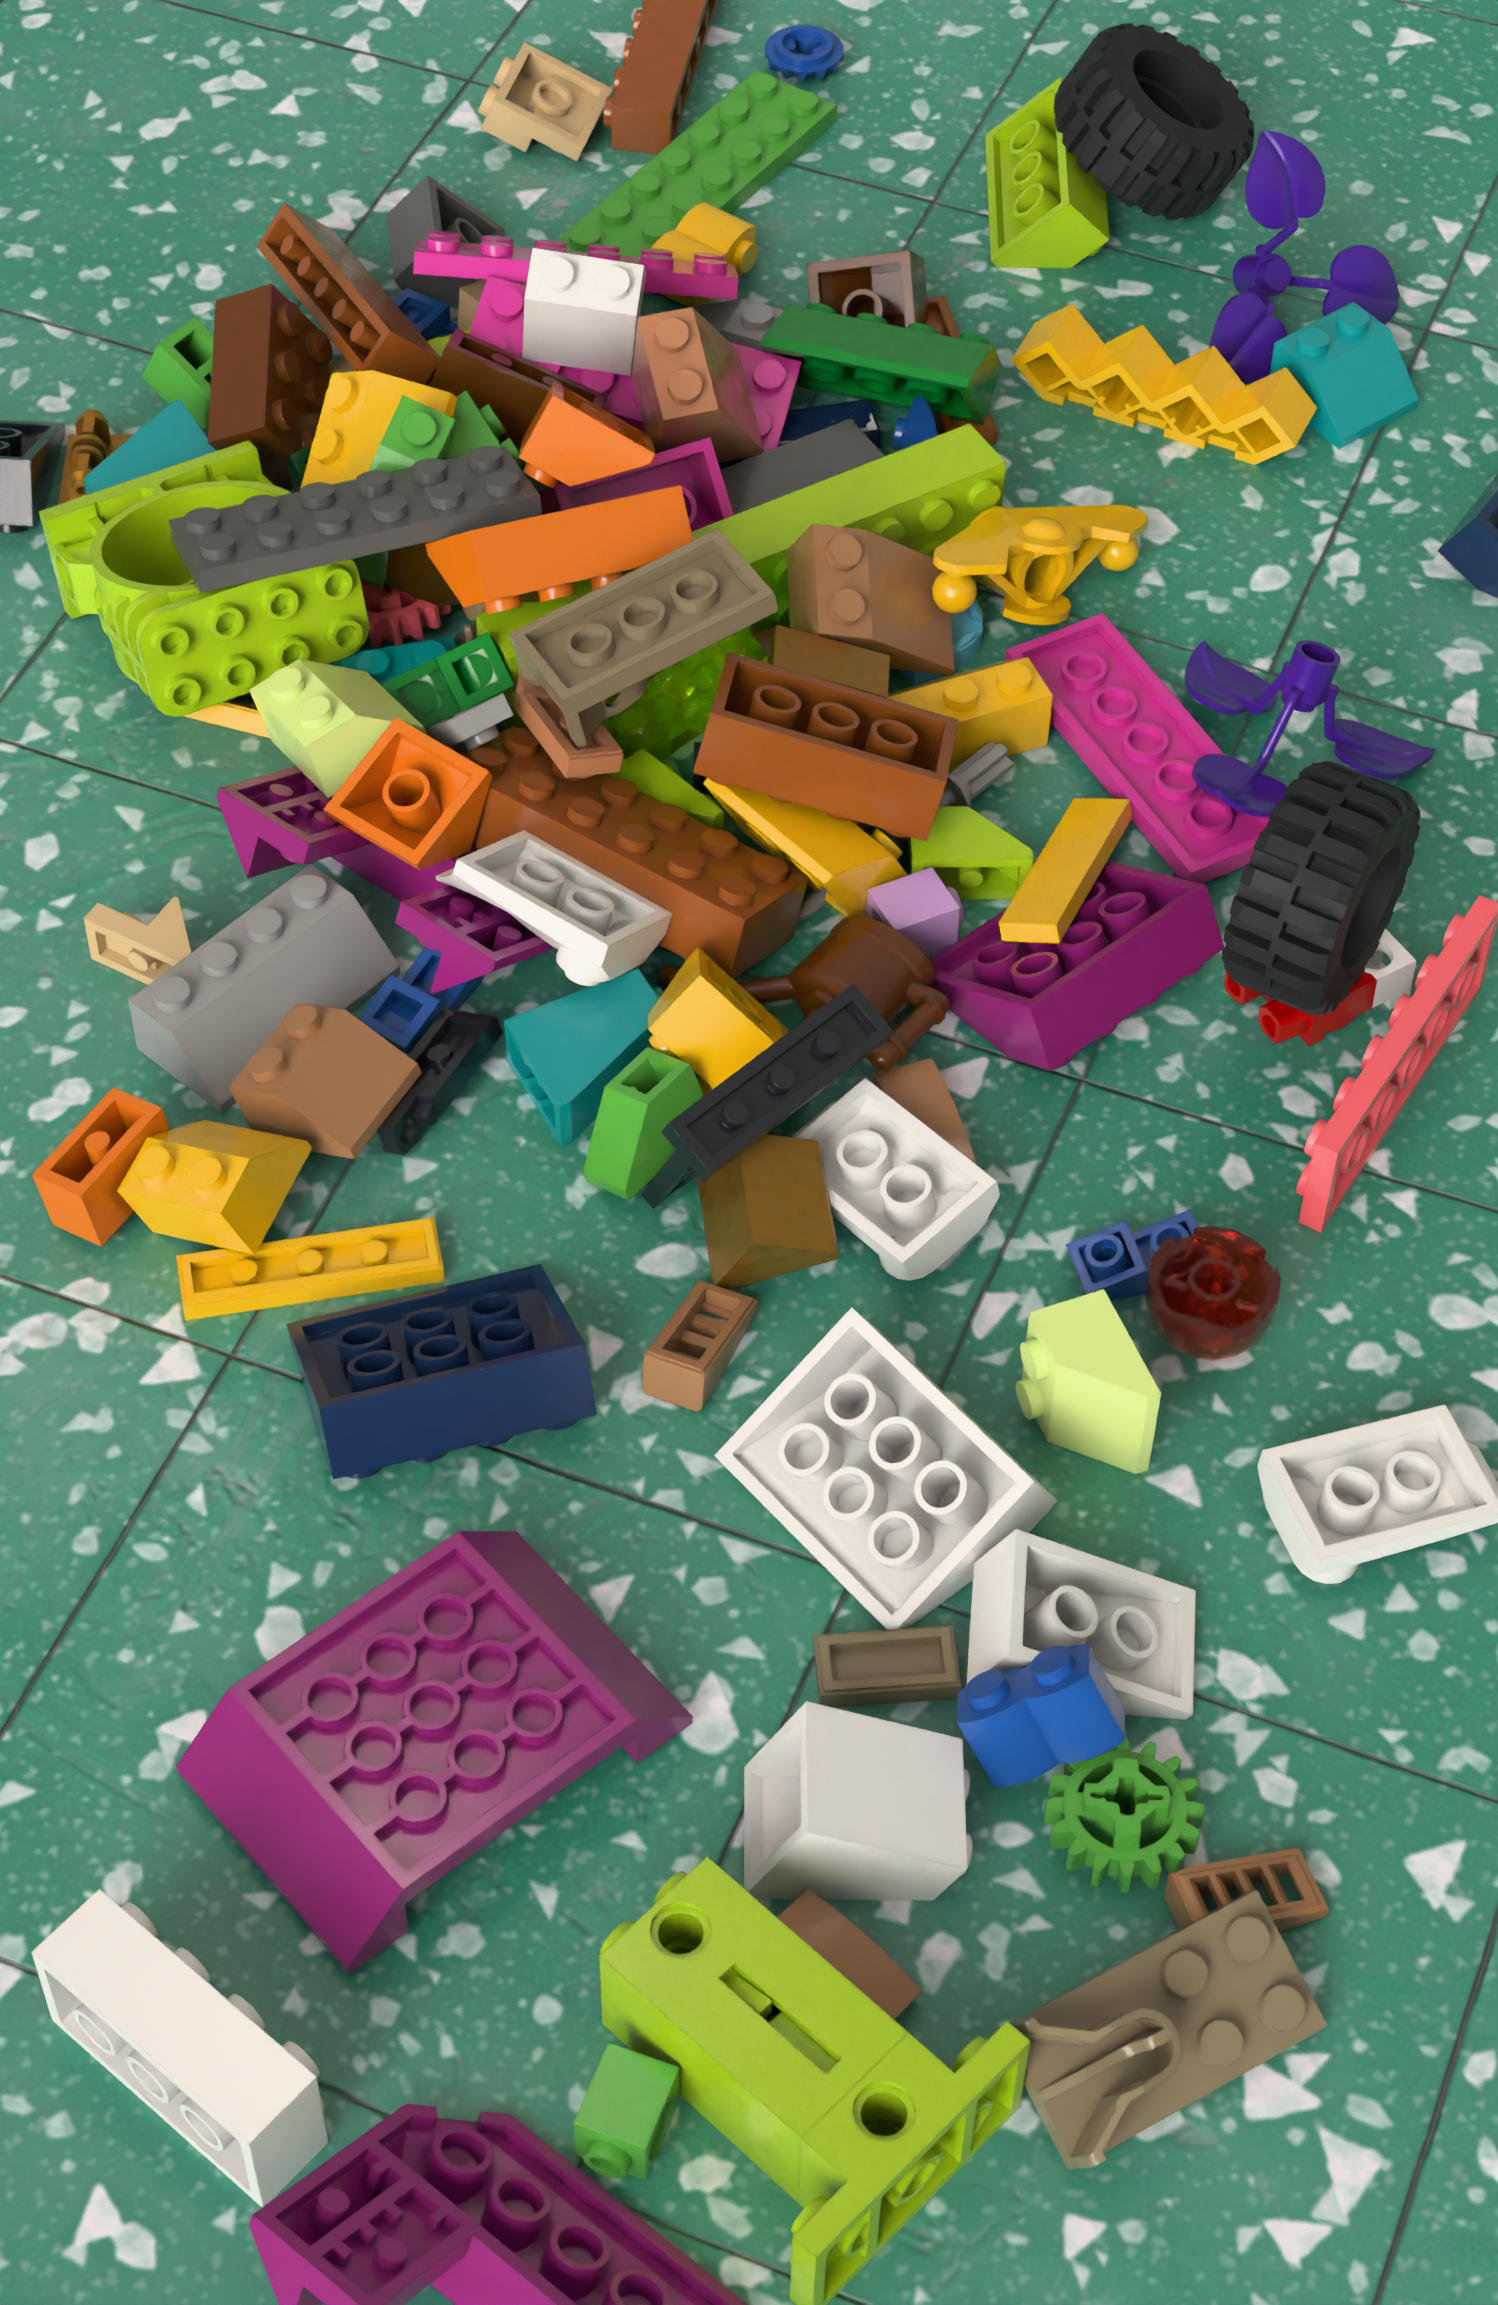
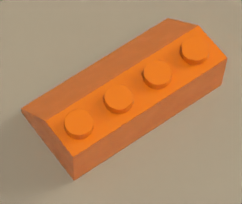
[519,381,655,489]
[425,485,693,614]

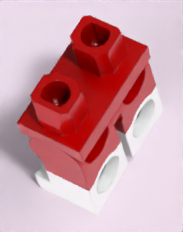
[1224,928,1416,1047]

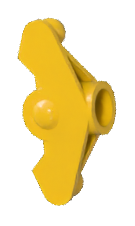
[932,505,1148,625]

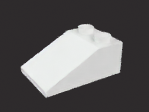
[966,1529,1196,1720]

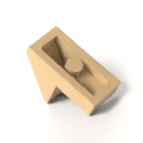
[83,896,191,985]

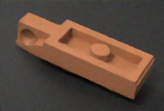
[513,667,624,779]

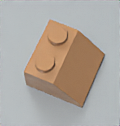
[228,1003,422,1159]

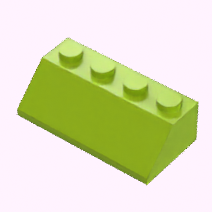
[985,77,1110,269]

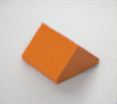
[323,717,492,871]

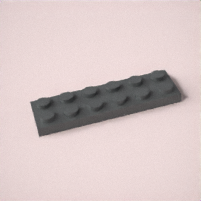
[169,446,542,593]

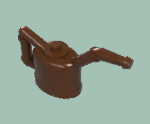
[658,915,950,1071]

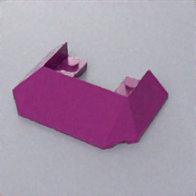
[217,766,555,995]
[249,2104,747,2305]

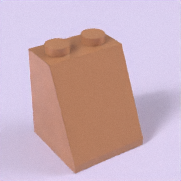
[631,307,764,463]

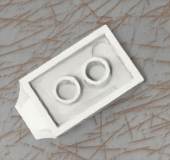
[436,830,673,986]
[791,1078,1000,1280]
[1257,1405,1498,1584]

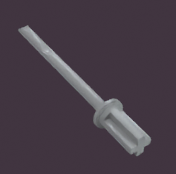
[797,741,1014,922]

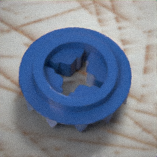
[765,25,843,82]

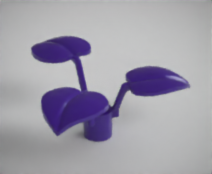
[1209,131,1400,384]
[1184,640,1436,817]

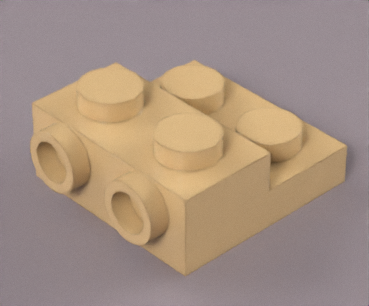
[477,42,613,161]

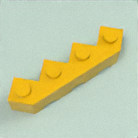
[1011,303,1317,465]

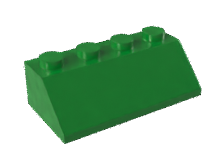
[760,303,1002,424]

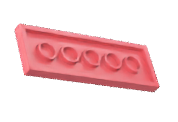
[1296,895,1498,1233]

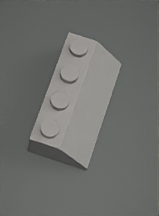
[128,864,401,1113]

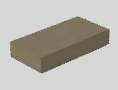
[813,1625,961,1708]

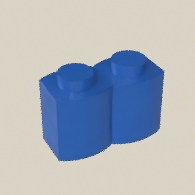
[957,1644,1126,1787]

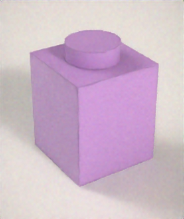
[866,867,964,958]

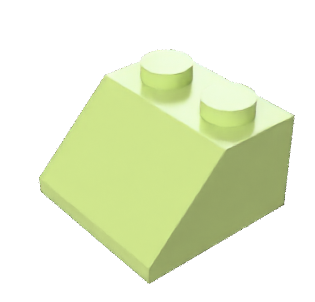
[249,659,427,799]
[1016,1289,1161,1474]

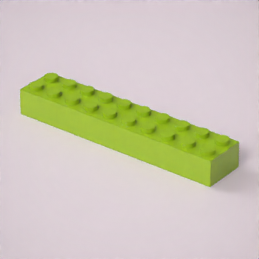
[476,423,1006,731]

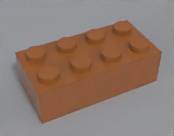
[693,652,958,842]

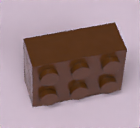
[208,284,333,490]

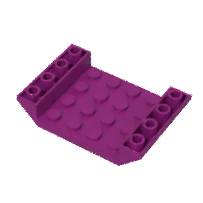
[176,1531,693,1975]

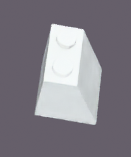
[522,248,646,376]
[744,1701,973,1900]

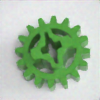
[1044,1736,1204,1893]

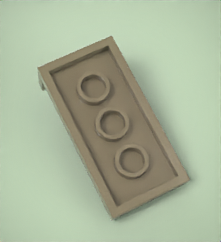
[509,529,779,747]
[996,1889,1328,2169]

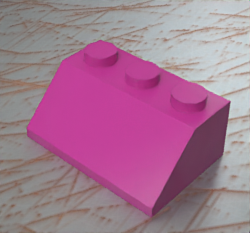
[538,437,734,532]

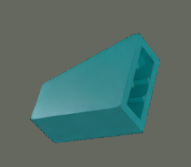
[83,399,216,495]
[504,968,663,1146]

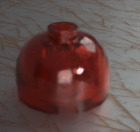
[1146,1226,1281,1361]

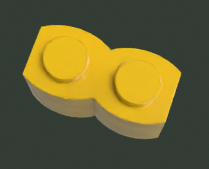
[651,202,758,307]

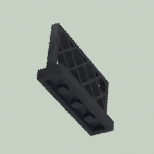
[641,984,895,1209]

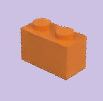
[32,1087,170,1247]

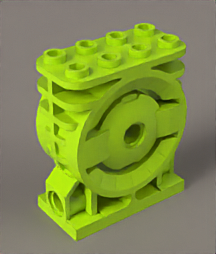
[39,440,369,717]

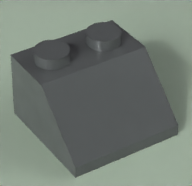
[387,175,505,305]

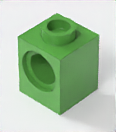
[573,2042,680,2181]

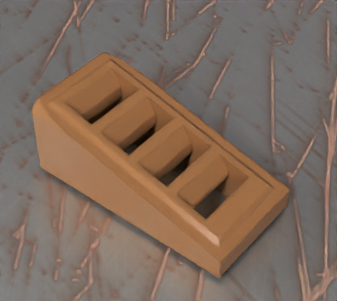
[642,1280,758,1412]
[1164,1848,1329,1932]

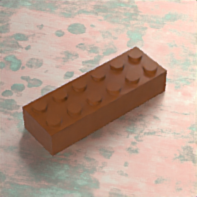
[461,726,808,979]

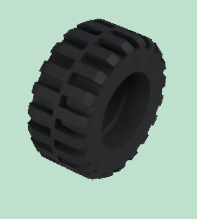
[1054,23,1254,220]
[1222,761,1421,1016]

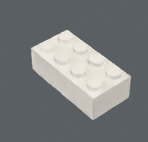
[32,1889,329,2207]

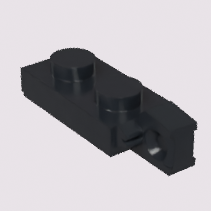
[377,1009,503,1155]

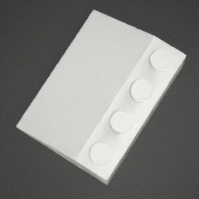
[714,1308,1058,1630]

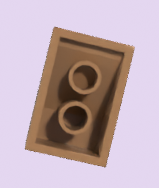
[786,524,955,675]

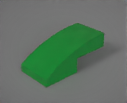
[380,632,515,729]

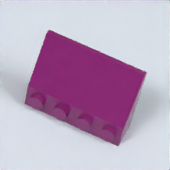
[930,861,1224,1071]

